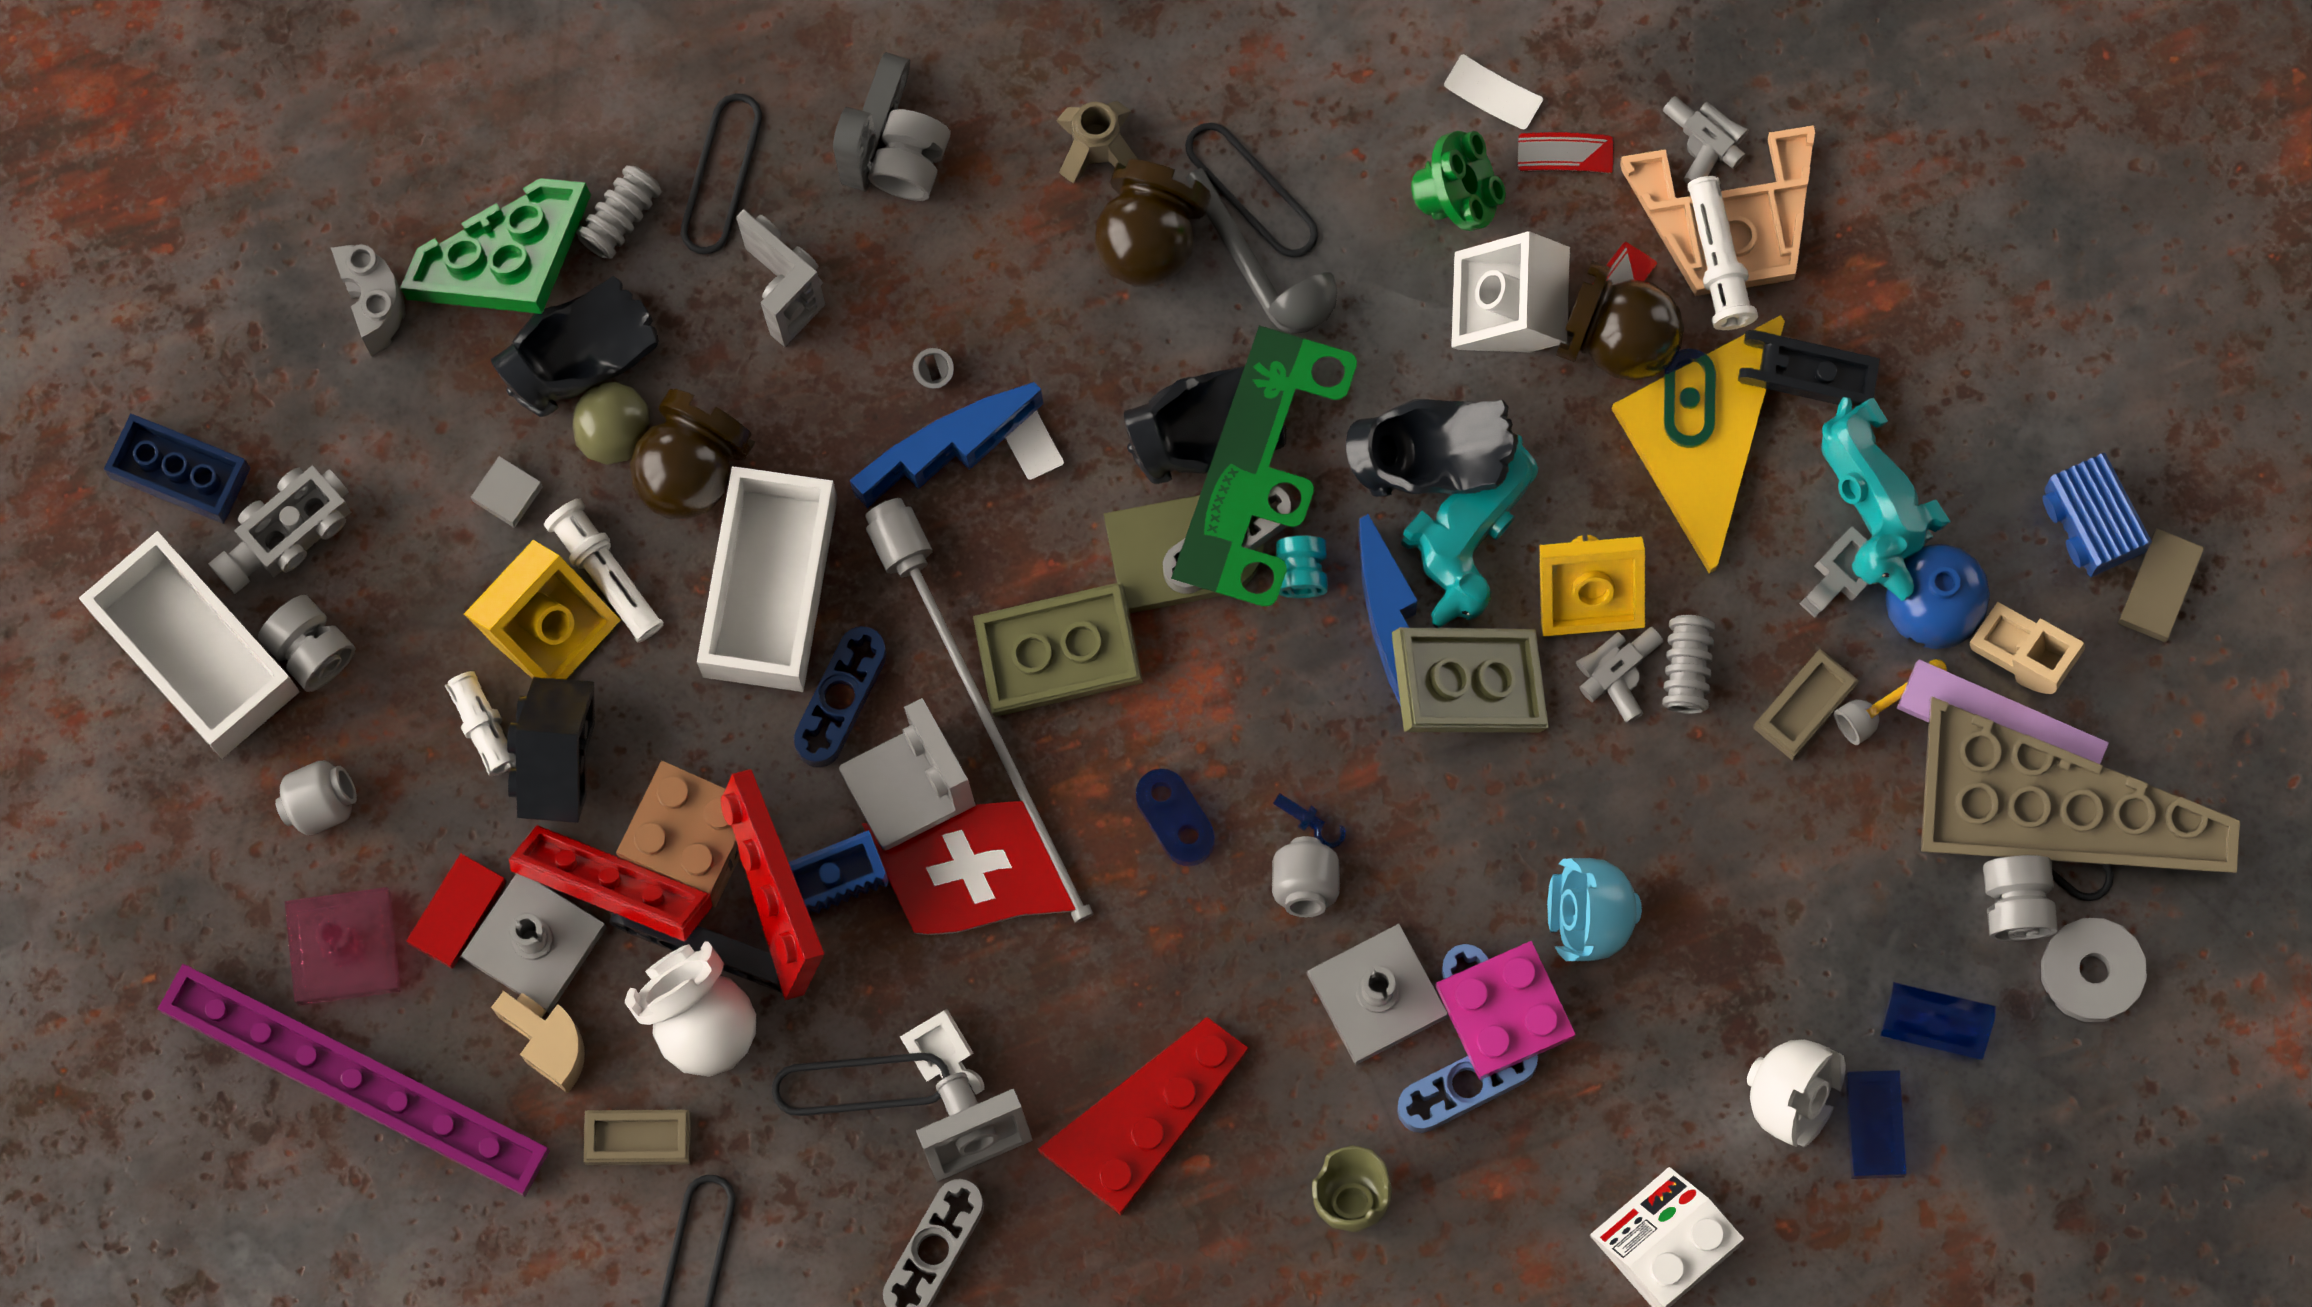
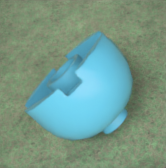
[1547,858,1642,961]

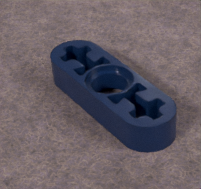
[794,626,886,767]

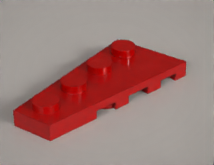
[721,769,825,1000]
[1038,1017,1248,1215]

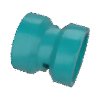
[1276,536,1328,598]

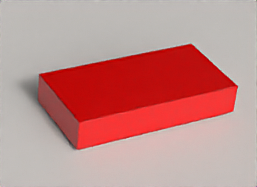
[406,853,507,970]

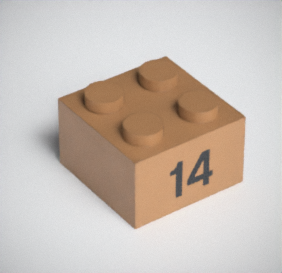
[616,760,740,907]

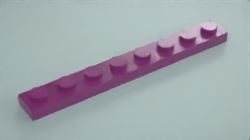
[158,964,550,1197]

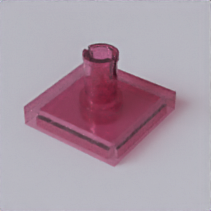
[285,887,401,1006]

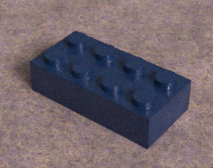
[104,413,251,524]

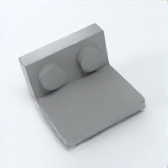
[736,209,826,347]
[839,698,976,850]

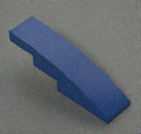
[850,382,1044,508]
[1358,514,1418,707]

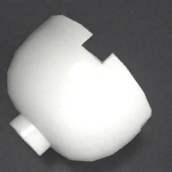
[1747,1039,1846,1147]

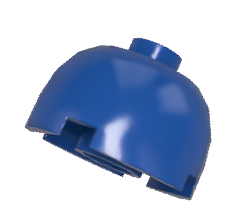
[1885,544,1990,649]

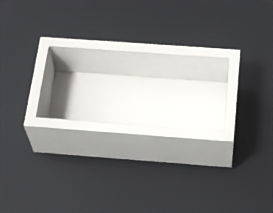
[697,466,837,692]
[79,531,300,759]

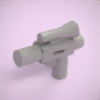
[1663,96,1749,184]
[1575,627,1663,724]

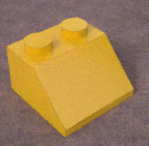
[464,540,621,679]

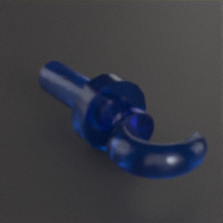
[1273,793,1346,848]

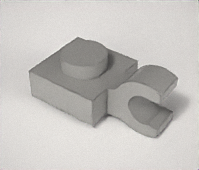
[1799,526,1867,617]

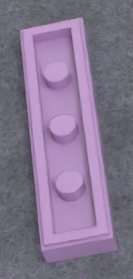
[1896,659,2109,764]

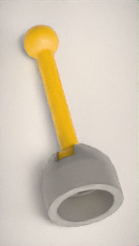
[1834,659,1947,745]

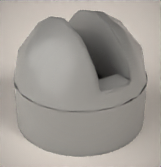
[913,348,954,388]

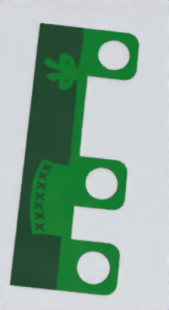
[1171,325,1357,607]

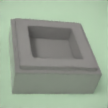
[471,456,543,528]

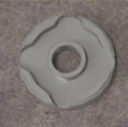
[2041,918,2147,1022]

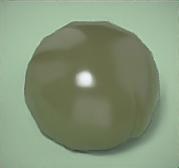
[572,382,650,465]
[1312,1145,1392,1232]

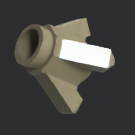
[1056,101,1138,183]

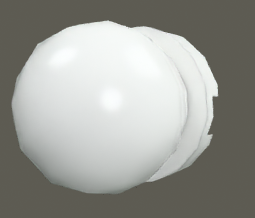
[625,941,756,1077]

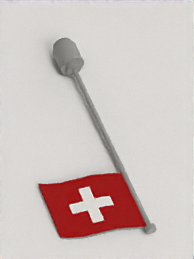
[862,498,1094,935]

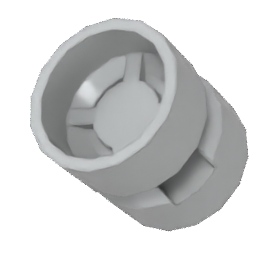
[868,109,951,201]
[258,595,356,692]
[1983,855,2058,941]

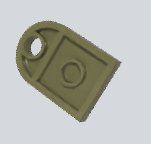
[1103,495,1264,614]

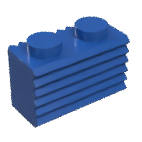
[2042,453,2152,577]
[788,830,889,916]

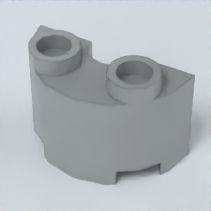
[331,244,406,356]

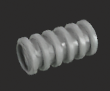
[576,165,662,259]
[1662,615,1715,714]

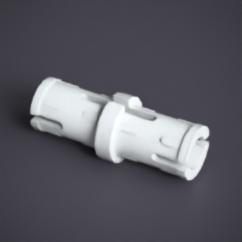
[445,671,516,776]

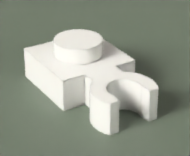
[900,1009,985,1094]

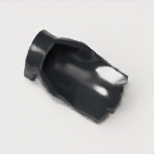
[491,276,659,417]
[1124,366,1287,484]
[1346,399,1519,497]

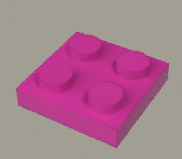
[1436,941,1576,1081]

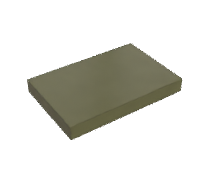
[973,582,1143,717]
[1391,627,1549,733]

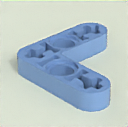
[1397,944,1538,1133]

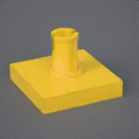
[1539,535,1645,636]

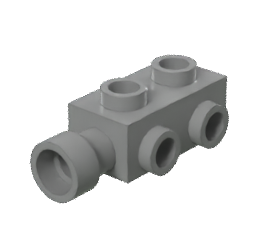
[208,465,351,595]

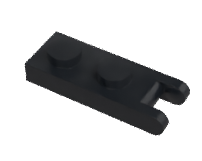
[1738,330,1880,408]

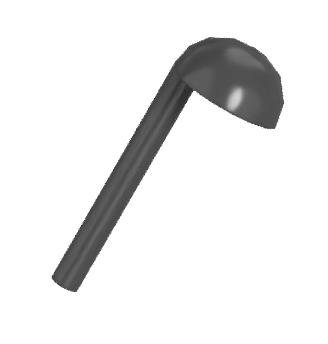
[1186,168,1337,334]

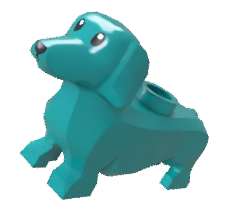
[1821,397,1951,601]
[1401,434,1538,628]

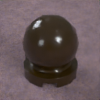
[1095,159,1211,287]
[1556,261,1684,381]
[629,389,755,520]

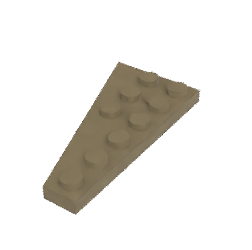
[1921,696,2240,873]

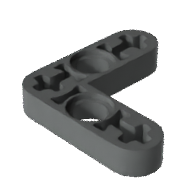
[833,52,910,192]

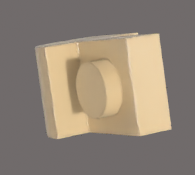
[1970,602,2085,694]
[491,991,585,1093]

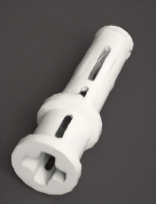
[1687,176,1758,330]
[544,499,664,643]

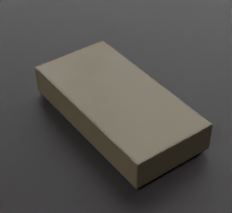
[2118,528,2204,643]
[1753,649,1859,761]
[584,1110,691,1165]

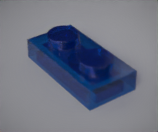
[1880,982,1996,1060]
[1845,1070,1906,1179]

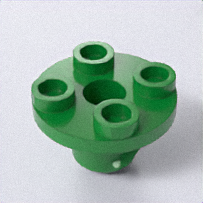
[1411,131,1506,231]

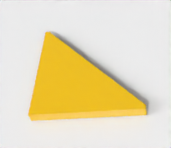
[1611,315,1785,574]

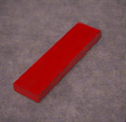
[509,825,712,942]

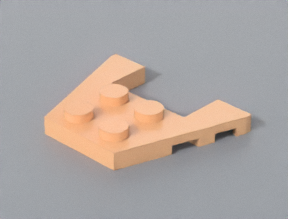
[1620,125,1815,296]

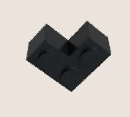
[507,677,595,823]

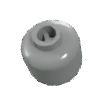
[276,760,357,835]
[1272,836,1340,917]

